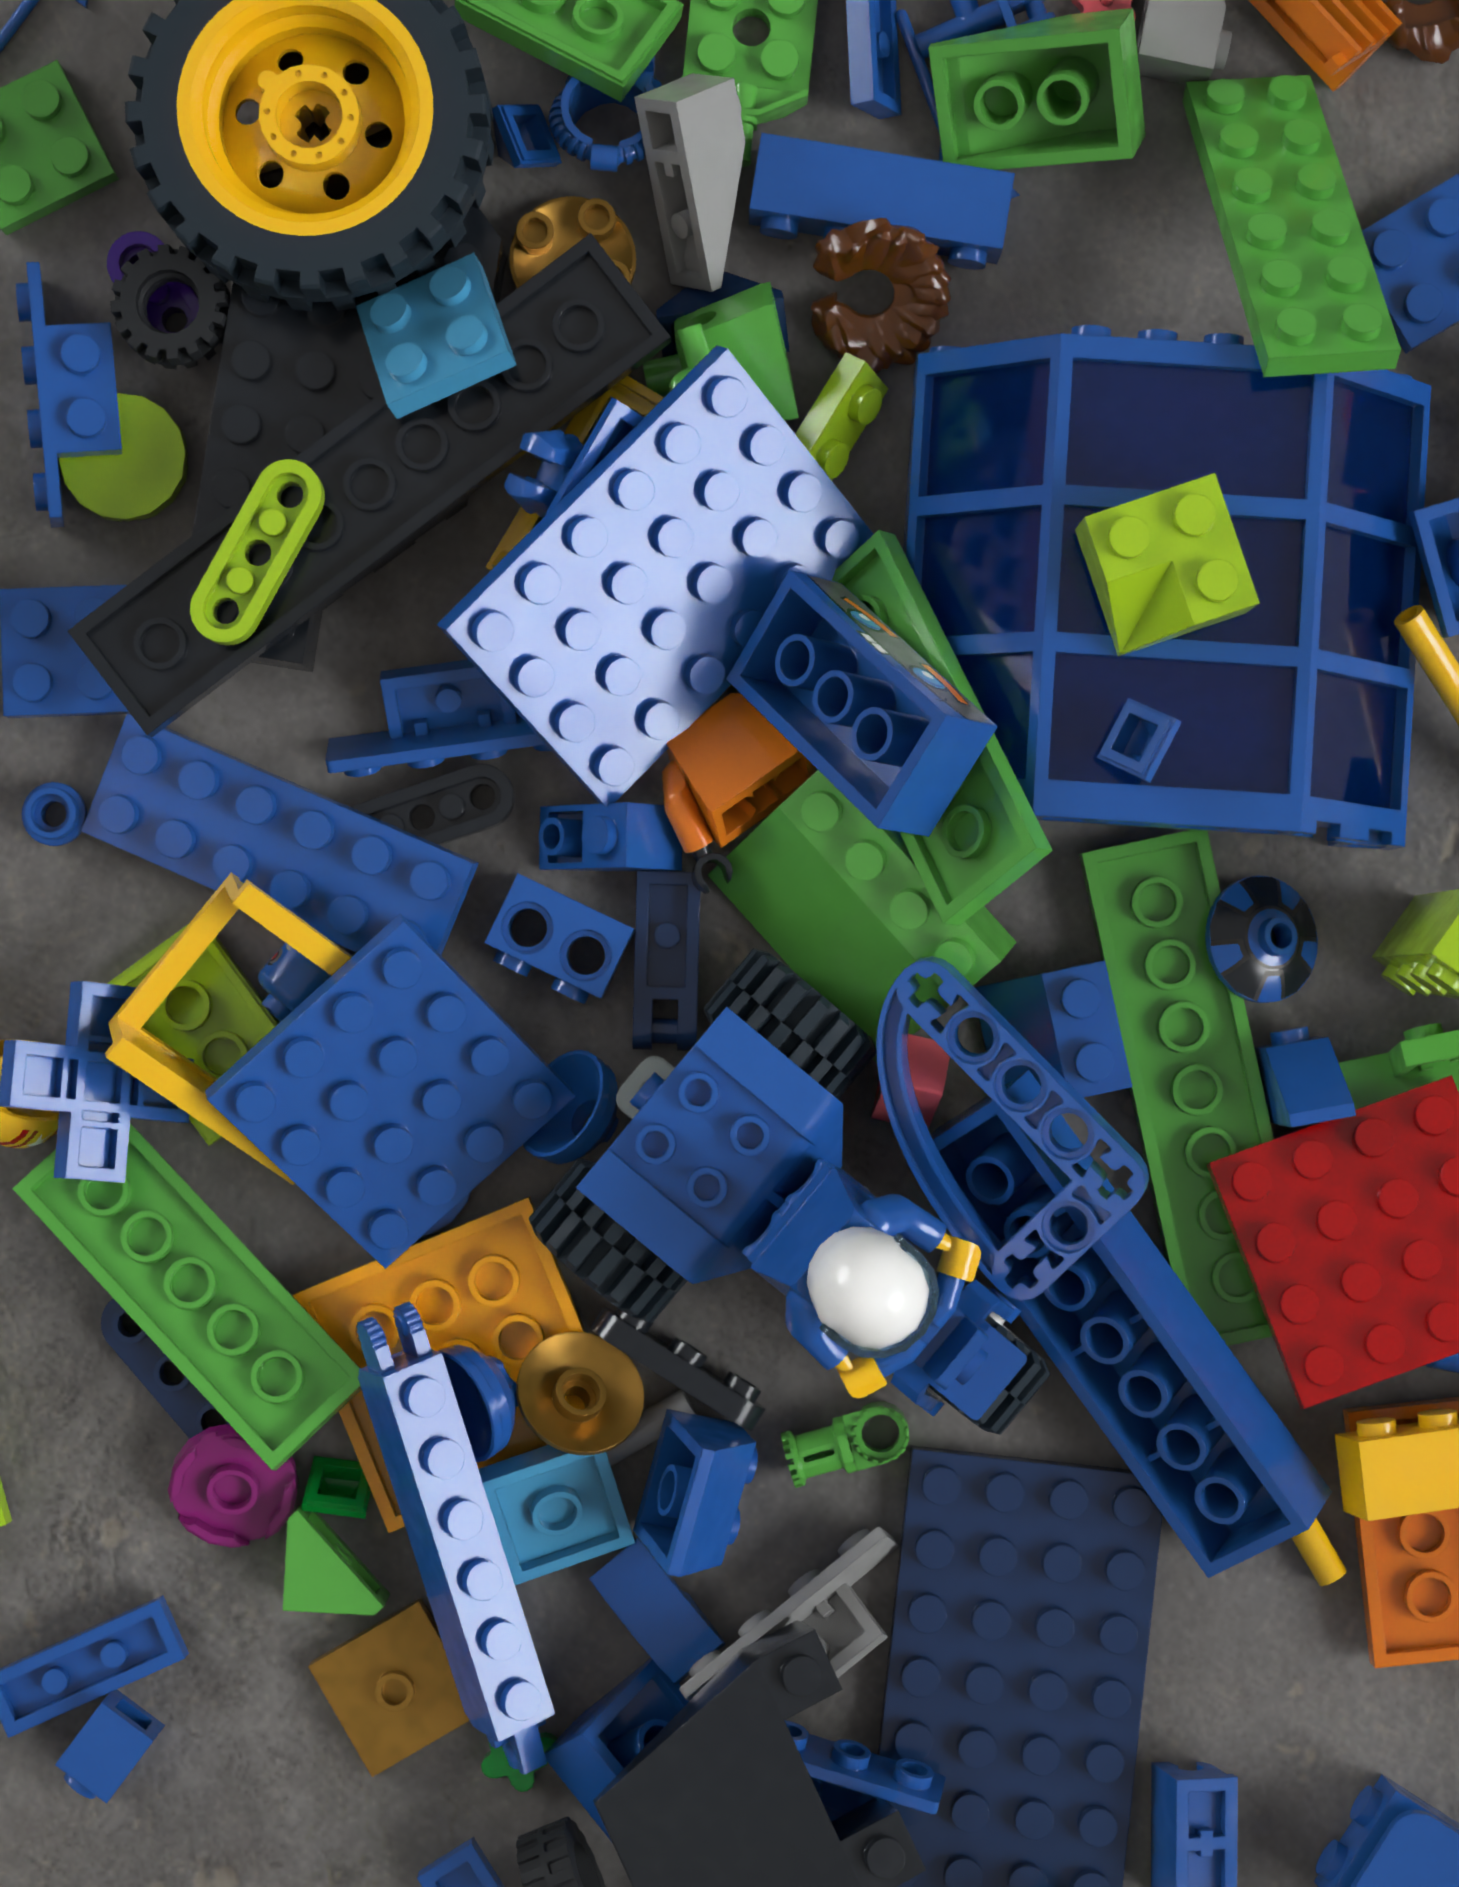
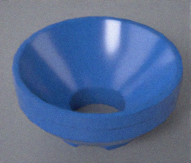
[523,1050,619,1164]
[438,1344,518,1462]

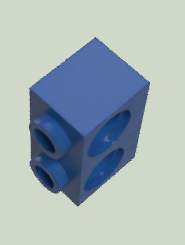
[484,873,635,1004]

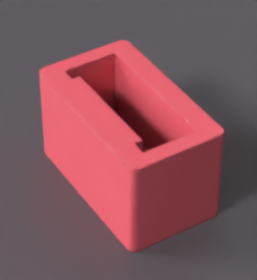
[871,1034,950,1128]

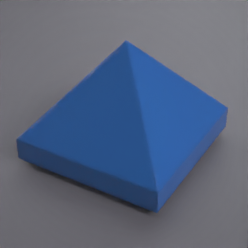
[492,104,562,168]
[1097,698,1182,783]

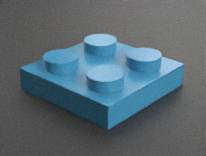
[356,252,517,419]
[479,1445,635,1585]

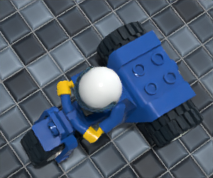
[529,948,1051,1435]

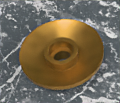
[516,1332,644,1455]

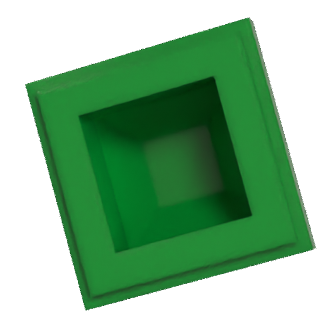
[302,1456,372,1519]

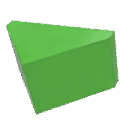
[283,1504,391,1616]

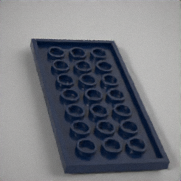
[874,1445,1162,1887]

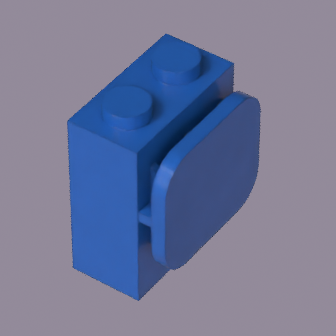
[1314,1774,1459,1887]

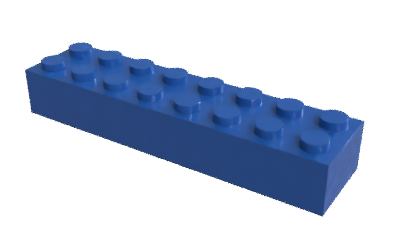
[931,1070,1332,1578]

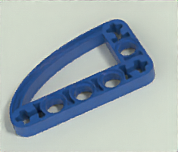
[876,956,1149,1301]

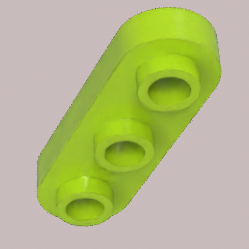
[190,459,325,645]

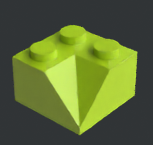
[1075,473,1260,657]

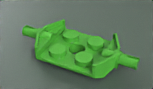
[681,0,818,167]

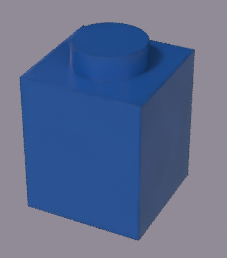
[55,1689,165,1804]

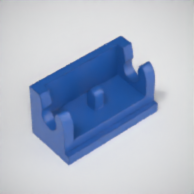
[1151,1762,1238,1887]

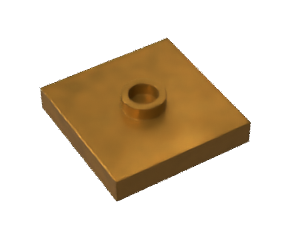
[308,1598,469,1777]

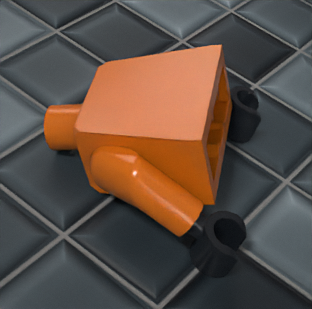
[662,693,818,894]

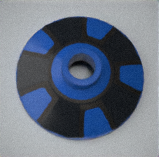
[1205,876,1318,1003]

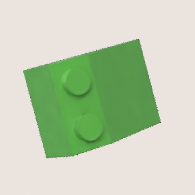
[928,8,1146,170]

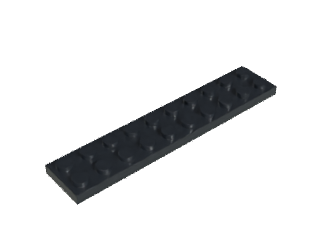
[68,233,671,737]

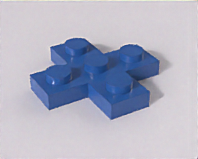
[0,981,194,1183]

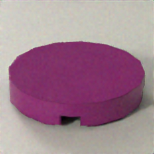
[168,1424,299,1548]

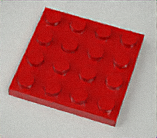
[1207,1075,1459,1409]

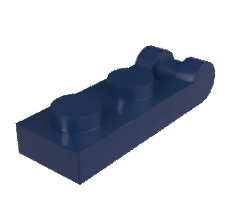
[632,871,701,1051]

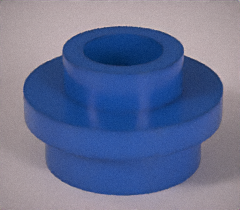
[22,782,87,846]

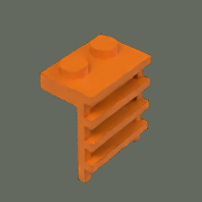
[1248,0,1402,92]

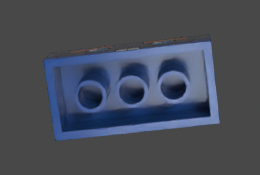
[726,570,998,837]

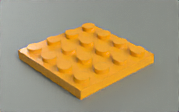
[292,1196,586,1533]

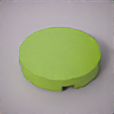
[59,393,188,522]

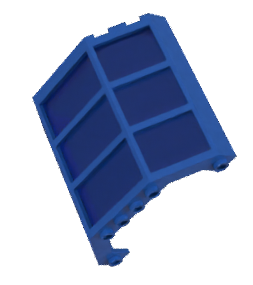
[903,325,1431,850]

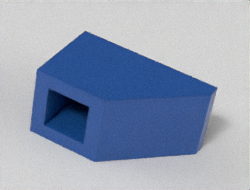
[539,802,682,872]

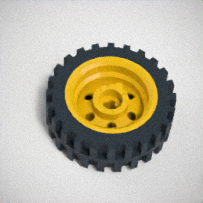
[125,0,494,311]

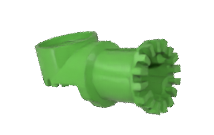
[781,1401,909,1488]

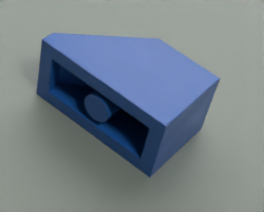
[1254,1026,1356,1127]

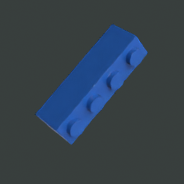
[749,132,1015,270]

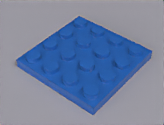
[205,914,576,1269]

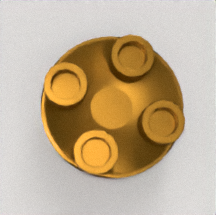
[509,196,636,288]

